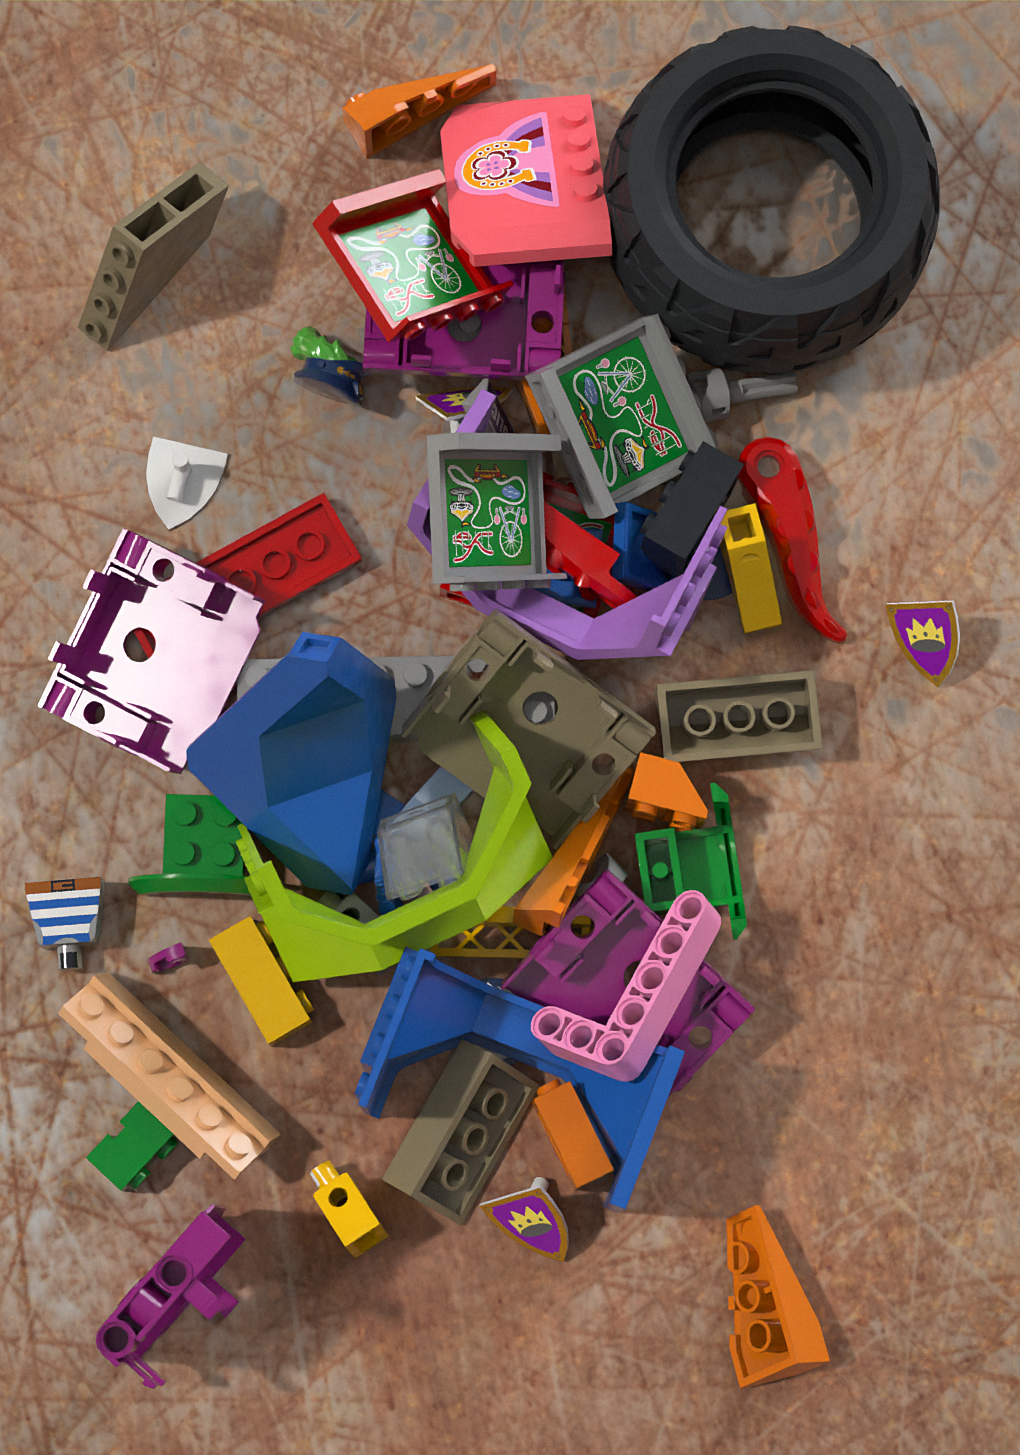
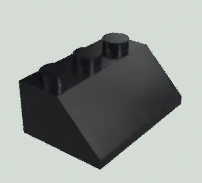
[639,441,744,581]

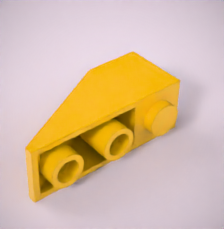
[720,503,782,634]

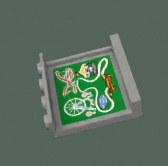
[525,314,717,519]
[427,432,567,591]

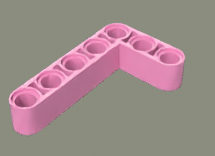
[531,890,721,1082]

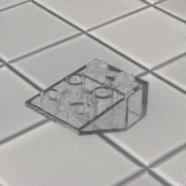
[377,793,473,900]

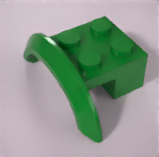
[635,782,747,940]
[128,794,285,896]

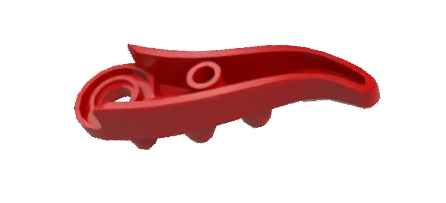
[738,437,847,644]
[544,501,637,609]

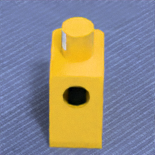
[310,1161,389,1259]

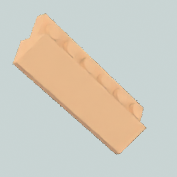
[58,972,282,1180]

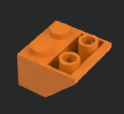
[625,752,708,831]

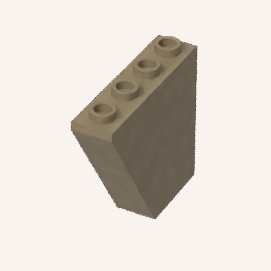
[78,162,229,351]

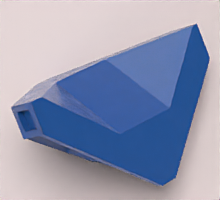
[186,632,396,895]

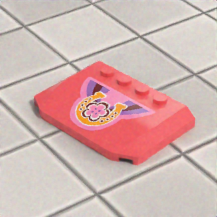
[440,94,612,267]

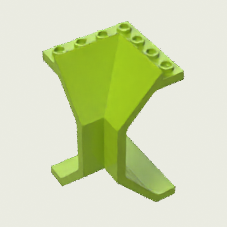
[235,710,553,982]

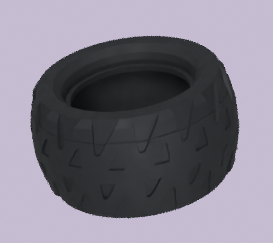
[603,25,940,374]

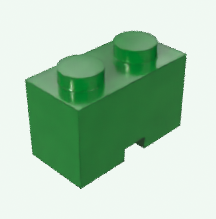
[86,1101,179,1192]

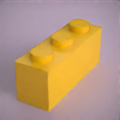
[209,916,314,1046]

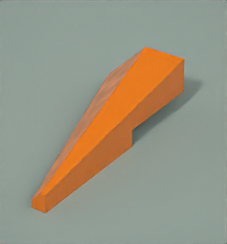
[512,767,635,936]

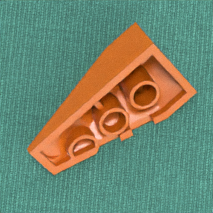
[342,64,496,159]
[726,1205,830,1388]

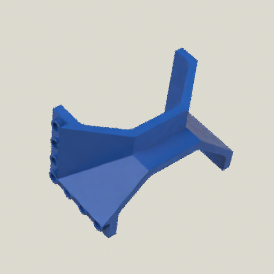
[354,946,685,1213]

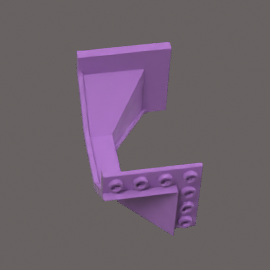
[407,389,728,660]

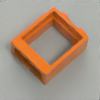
[532,1078,614,1190]

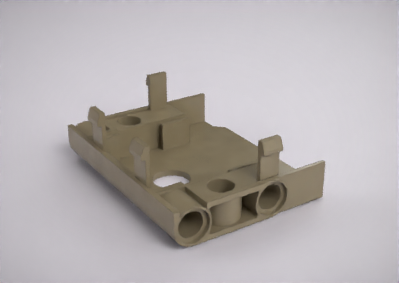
[401,609,656,849]

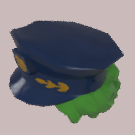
[290,326,372,406]

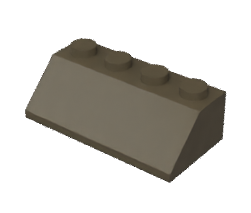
[654,670,823,762]
[381,1039,540,1226]

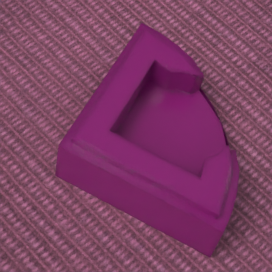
[147,942,189,974]

